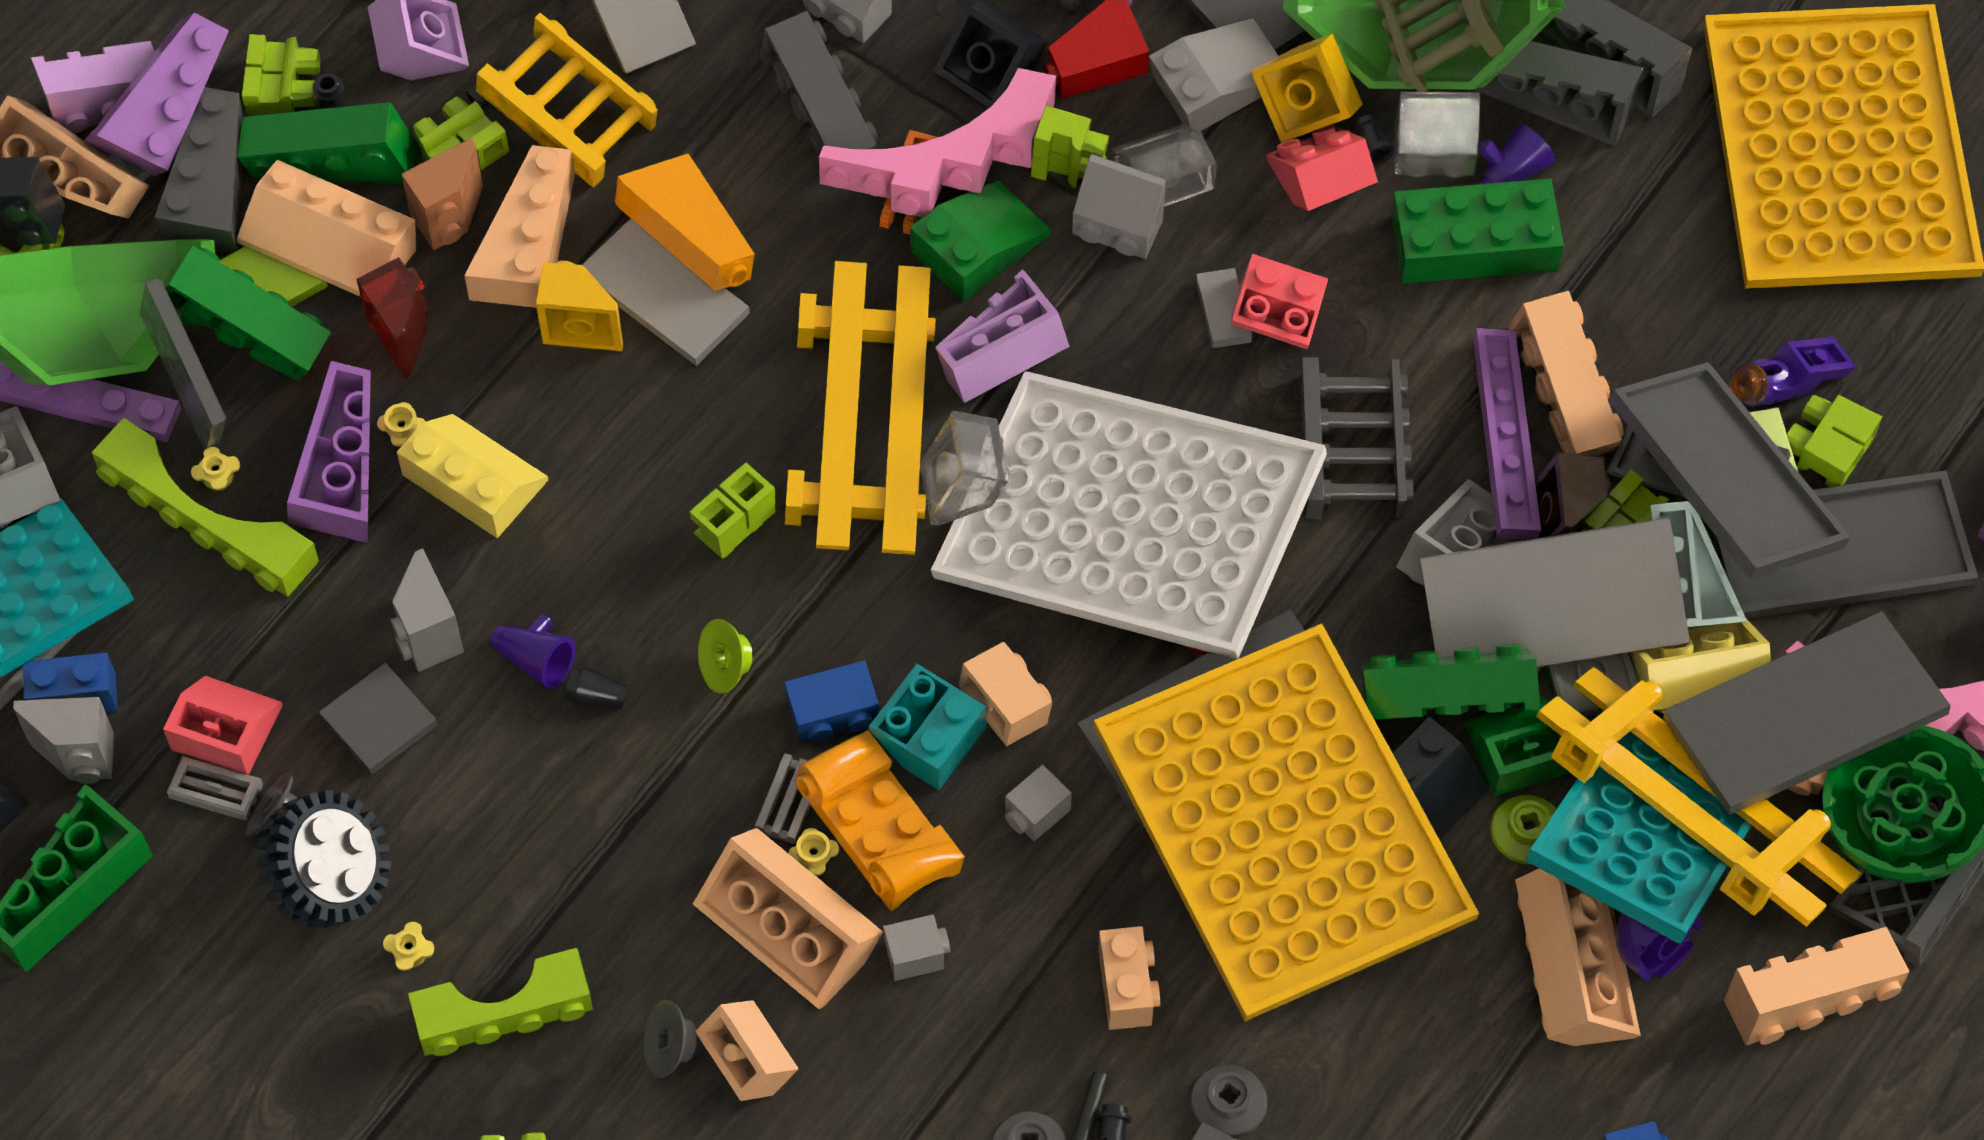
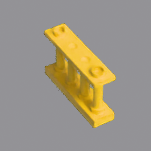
[476,13,658,188]

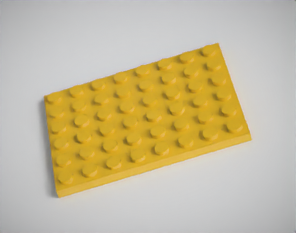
[1703,4,1984,289]
[1093,624,1479,1021]

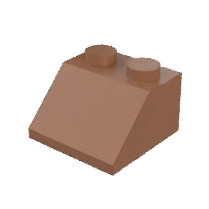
[402,138,483,250]

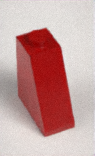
[1044,0,1150,99]

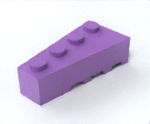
[84,13,229,176]
[287,361,371,543]

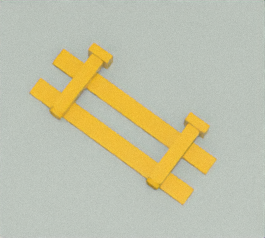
[785,261,936,555]
[1536,667,1861,927]

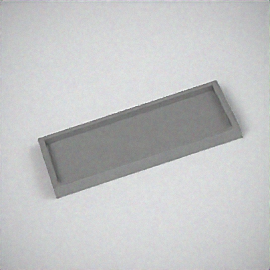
[1420,517,1690,667]

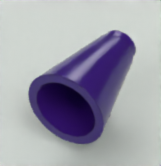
[1477,124,1556,184]
[490,614,576,689]

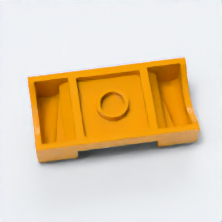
[795,730,965,911]

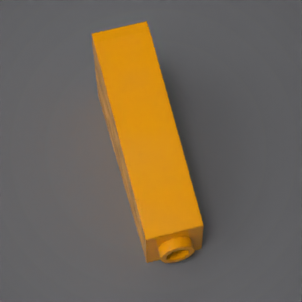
[615,154,755,291]

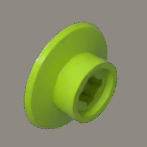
[698,619,752,694]
[1490,795,1557,865]

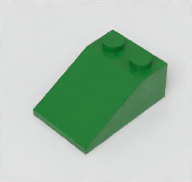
[910,180,1052,302]

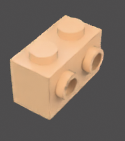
[959,642,1052,747]
[1098,926,1160,1030]
[695,1000,798,1101]

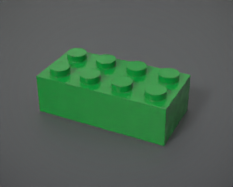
[1390,178,1564,284]

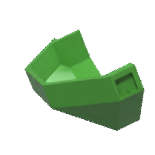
[1283,0,1565,90]
[0,238,215,386]

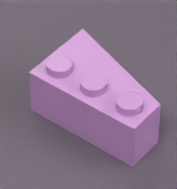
[31,41,155,134]
[935,269,1069,403]

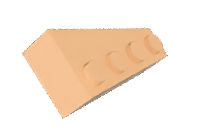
[0,95,149,219]
[464,145,575,308]
[1508,291,1623,457]
[1724,927,1909,1046]

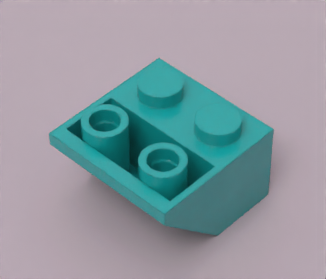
[869,664,986,790]

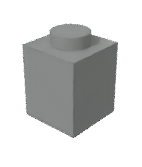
[1005,764,1072,841]
[883,914,951,981]

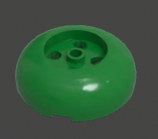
[1822,726,1984,883]

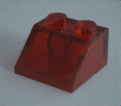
[356,257,429,378]

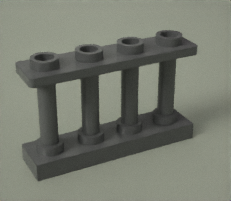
[1300,357,1413,519]

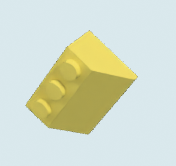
[397,414,548,539]
[1630,619,1771,713]

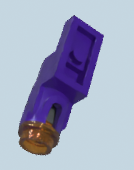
[1729,337,1856,406]

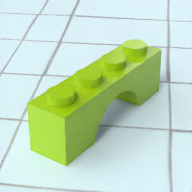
[408,948,593,1056]

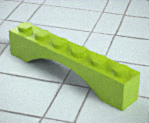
[92,417,319,597]

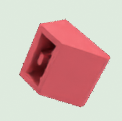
[1266,125,1378,211]
[1231,254,1328,349]
[163,676,283,775]

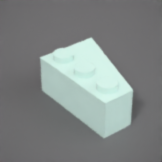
[1651,501,1747,627]

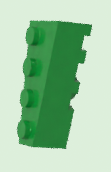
[237,102,418,184]
[163,245,331,381]
[1361,643,1541,719]
[0,784,153,972]

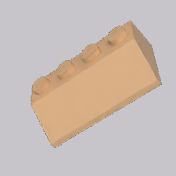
[237,160,416,303]
[693,828,883,1009]
[1515,868,1641,1046]

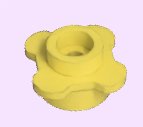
[377,402,425,447]
[191,447,240,491]
[788,828,839,876]
[383,922,434,971]

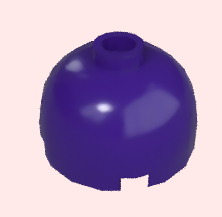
[1615,912,1701,981]

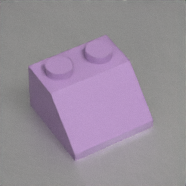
[368,0,469,80]

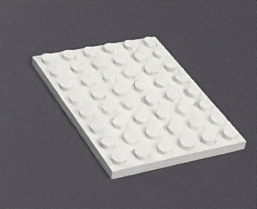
[931,371,1327,659]

